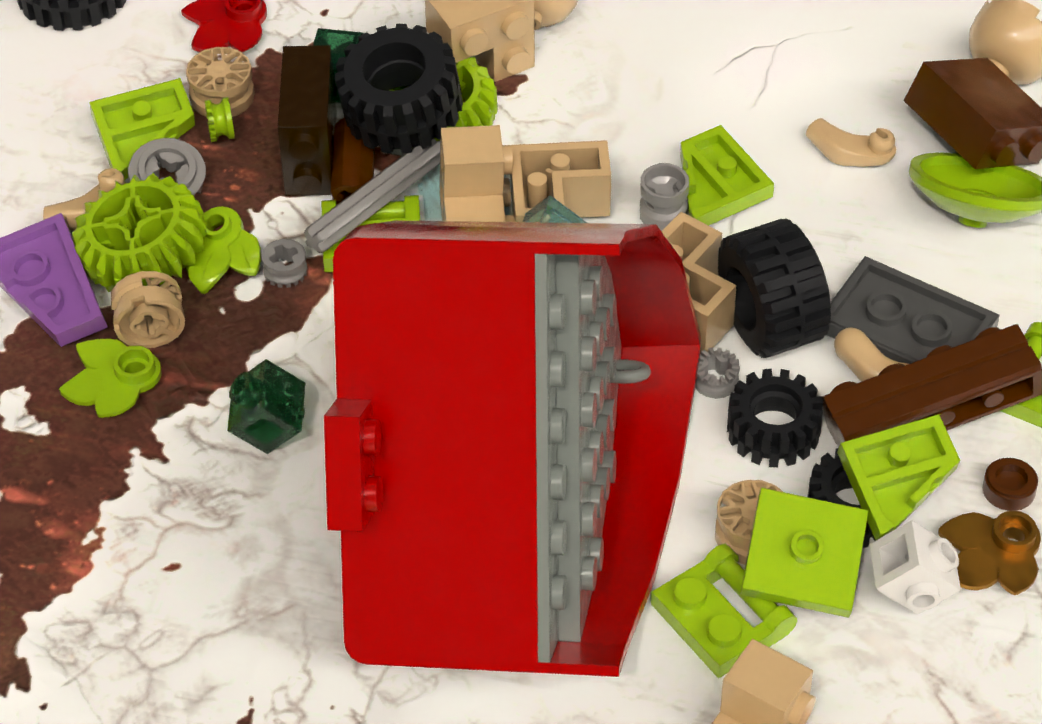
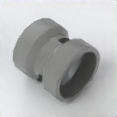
[639,163,689,231]

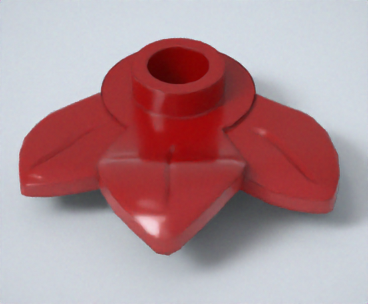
[181,0,267,52]

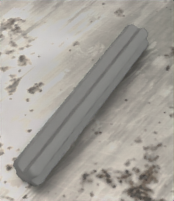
[304,139,440,253]

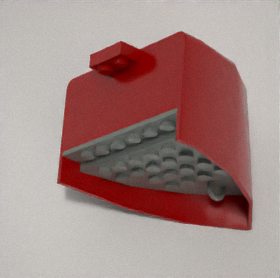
[324,220,701,677]

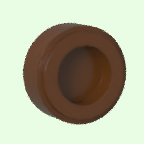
[982,458,1038,511]

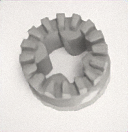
[261,239,308,288]
[695,347,740,399]

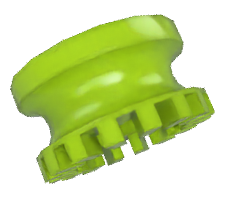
[205,97,235,142]

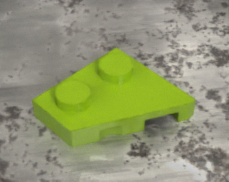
[89,78,195,181]
[837,414,961,540]

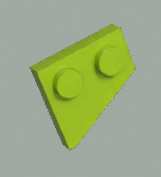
[680,125,774,226]

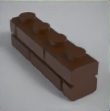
[822,324,1042,448]

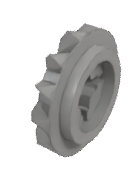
[128,138,206,195]

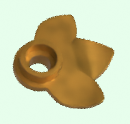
[938,511,1041,595]

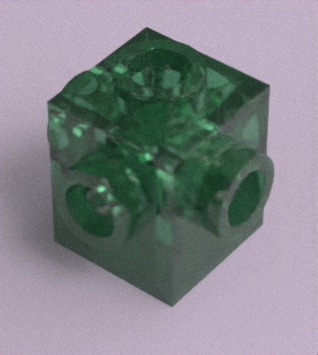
[227,359,306,454]

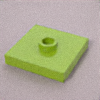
[740,488,869,618]

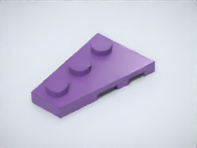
[0,213,108,347]

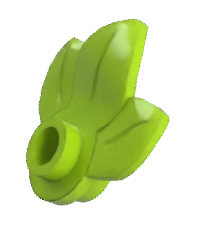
[182,206,261,294]
[59,339,162,418]

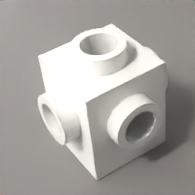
[869,520,961,614]

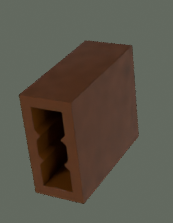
[903,58,1042,169]

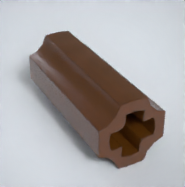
[331,118,375,205]

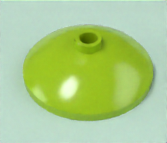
[908,153,1042,228]

